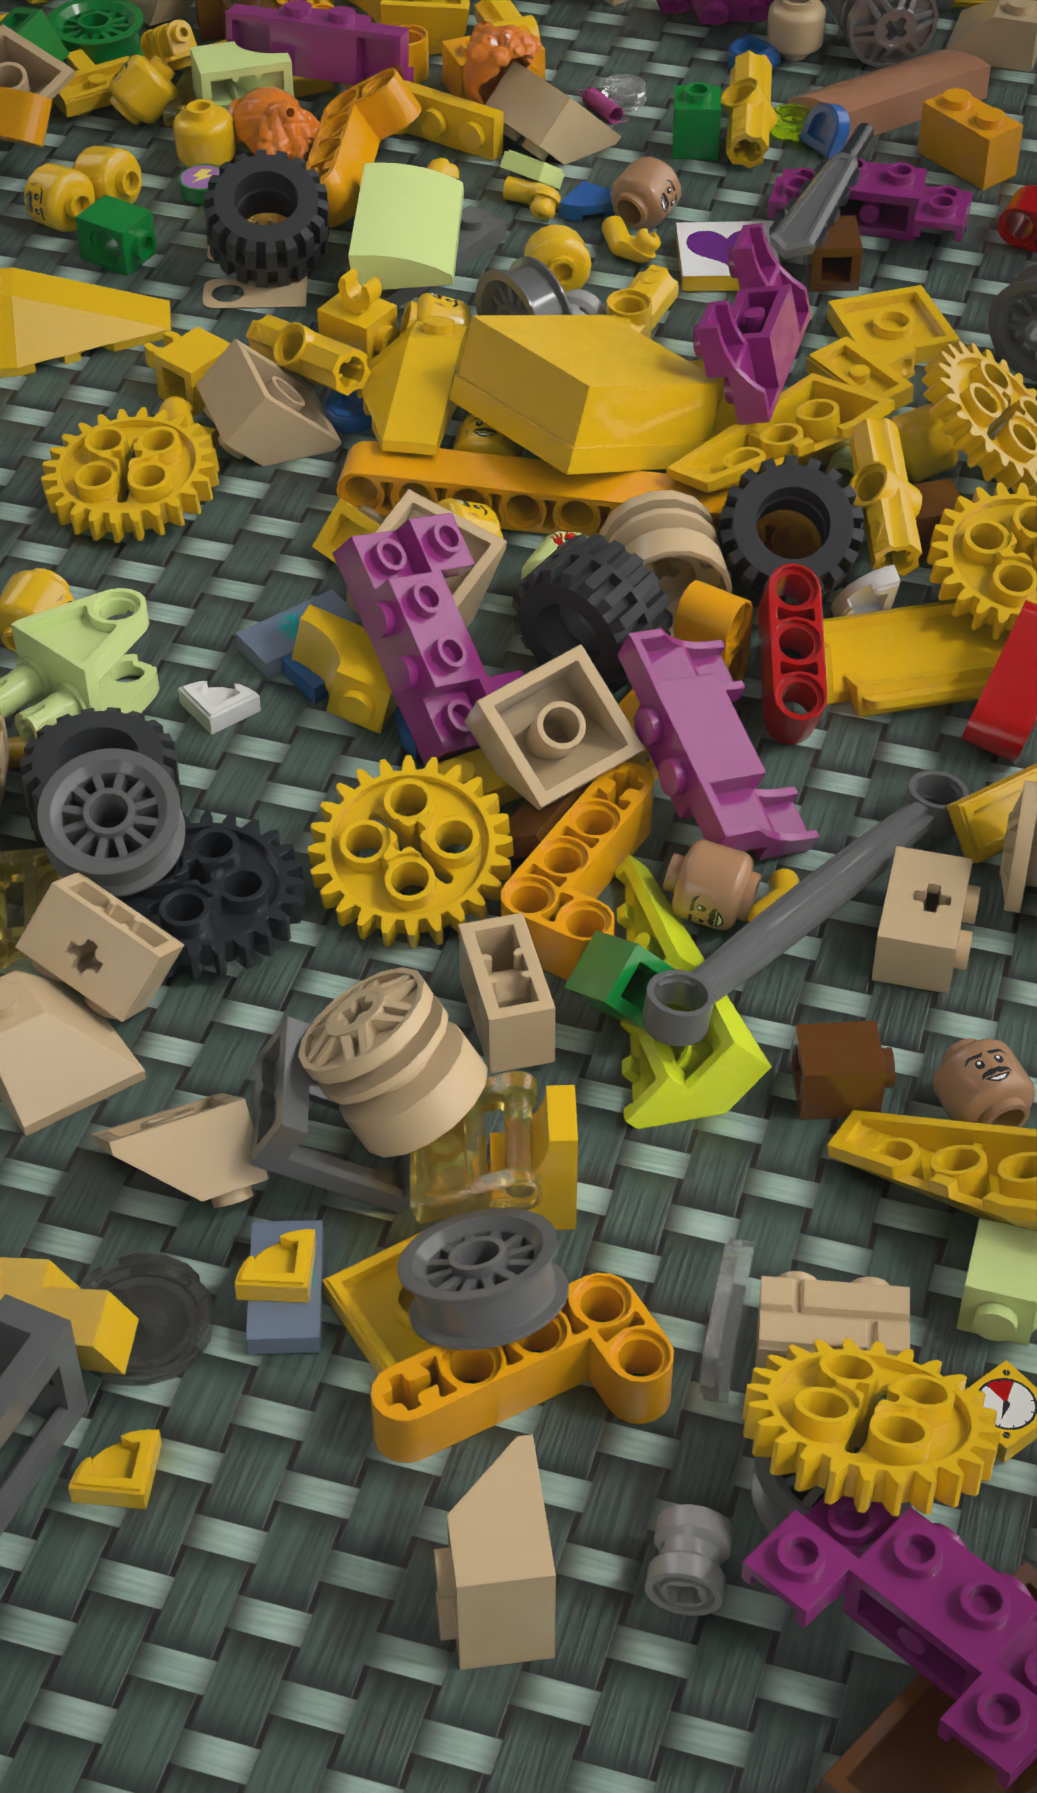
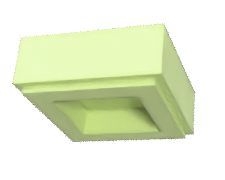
[500,150,565,189]

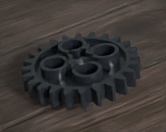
[115,811,306,979]

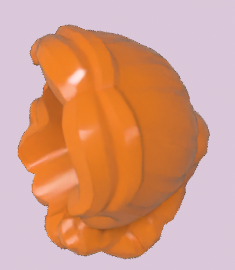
[463,21,542,105]
[229,87,320,164]

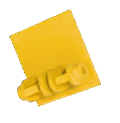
[140,19,227,71]

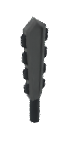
[769,123,874,259]

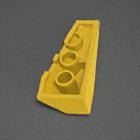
[0,267,171,378]
[356,316,468,456]
[666,373,895,493]
[827,1110,1037,1231]

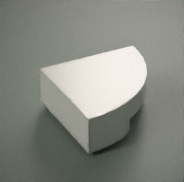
[831,565,901,617]
[178,681,261,735]

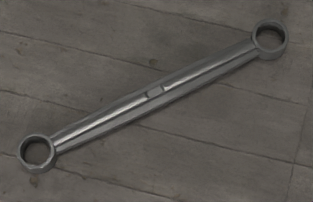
[641,770,969,1046]

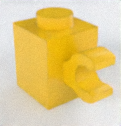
[317,268,400,363]
[144,326,231,417]

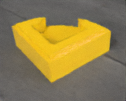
[235,1229,317,1303]
[68,1429,162,1510]

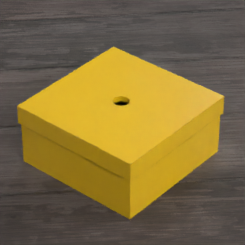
[449,315,724,475]

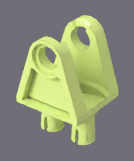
[0,588,160,743]

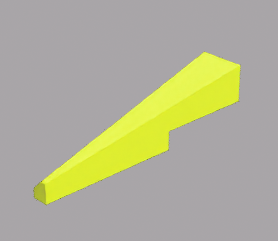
[615,855,772,1129]

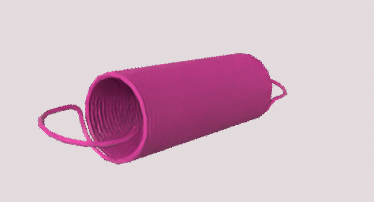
[577,87,628,124]

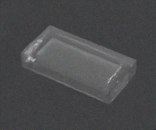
[700,1238,755,1404]

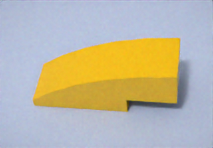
[0,1257,139,1375]

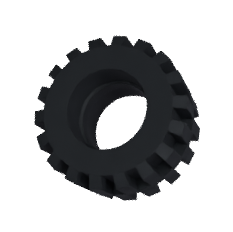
[204,150,329,288]
[717,455,864,606]
[512,534,673,694]
[20,707,183,858]

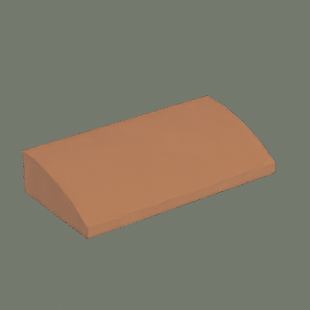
[788,49,991,144]

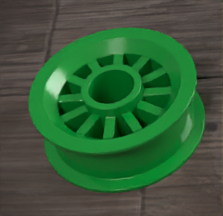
[47,0,144,65]

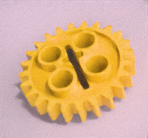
[922,341,1037,496]
[41,407,219,543]
[927,482,1037,640]
[308,755,514,949]
[742,1338,1001,1516]

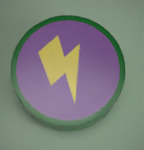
[179,164,219,205]

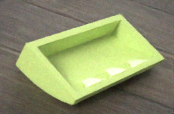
[348,163,464,290]

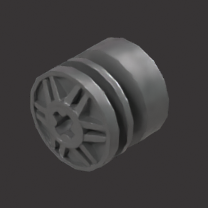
[827,0,939,68]

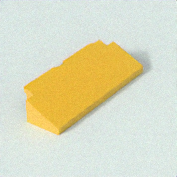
[823,600,1011,717]

